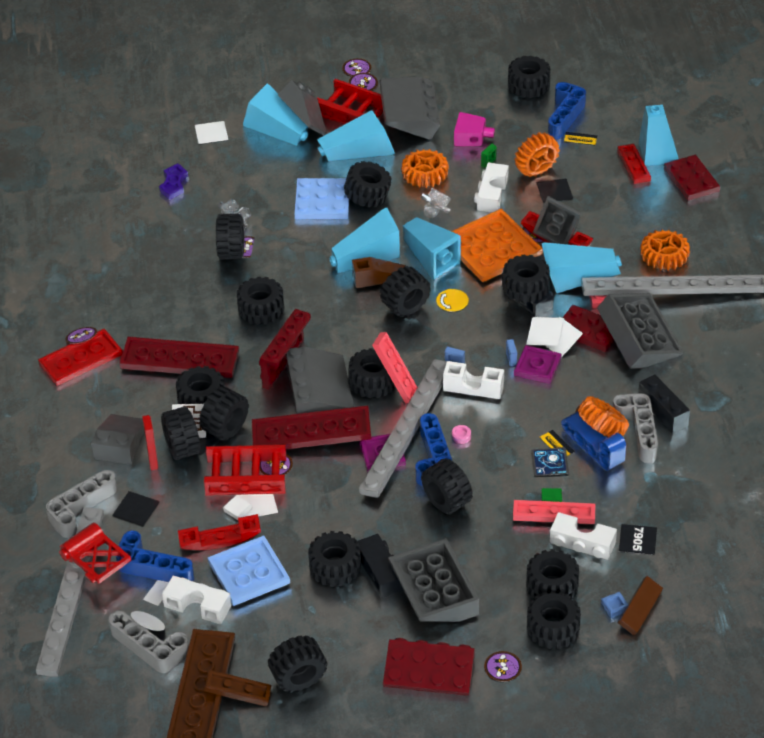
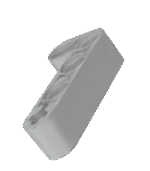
[613,393,658,463]
[46,470,117,538]
[109,611,189,673]

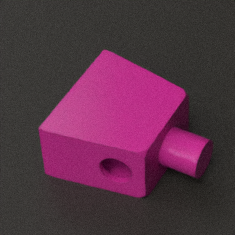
[454,112,495,146]

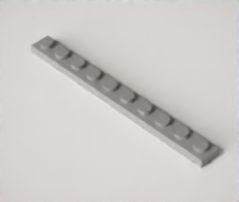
[581,275,764,296]
[359,359,447,498]
[36,507,104,677]

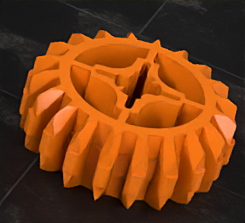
[514,132,560,177]
[401,148,449,189]
[640,229,690,271]
[578,396,629,437]

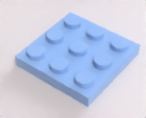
[294,178,349,219]
[208,536,290,606]

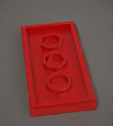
[38,328,123,386]

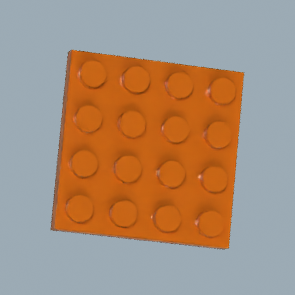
[451,208,543,282]

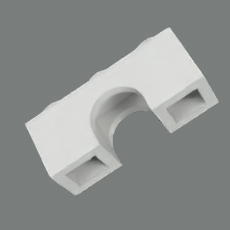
[474,163,509,212]
[443,361,504,399]
[550,512,617,560]
[162,576,231,625]

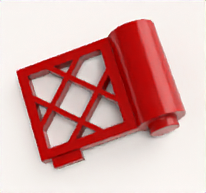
[59,522,131,584]

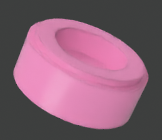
[452,425,471,444]

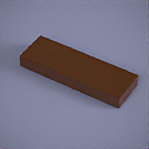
[617,576,663,635]
[204,670,271,707]

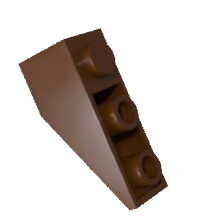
[352,257,406,288]

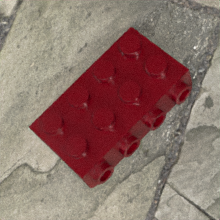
[259,309,311,390]
[383,638,475,696]

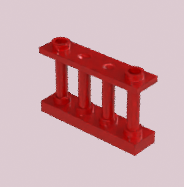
[317,79,383,125]
[204,445,287,496]

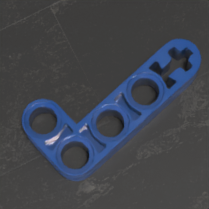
[548,82,586,139]
[561,411,626,471]
[415,413,452,486]
[116,530,194,582]

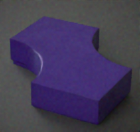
[159,163,188,200]

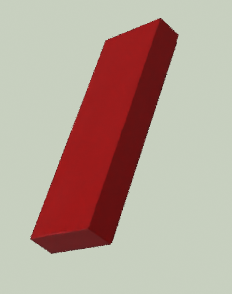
[617,143,651,184]
[142,415,158,471]

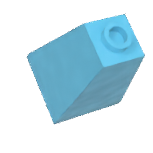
[243,84,309,146]
[639,105,679,166]
[317,110,395,161]
[329,208,400,273]
[403,217,461,280]
[542,242,622,293]

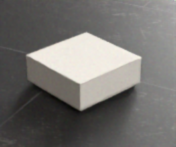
[223,495,252,520]

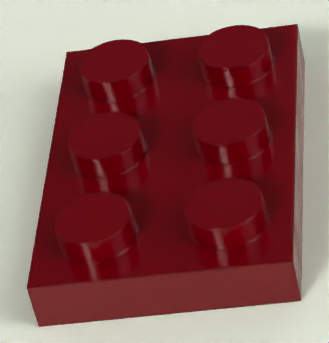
[664,154,720,201]
[563,305,614,352]

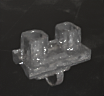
[420,188,452,219]
[217,199,251,229]

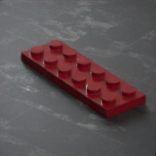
[119,337,239,378]
[252,405,372,449]

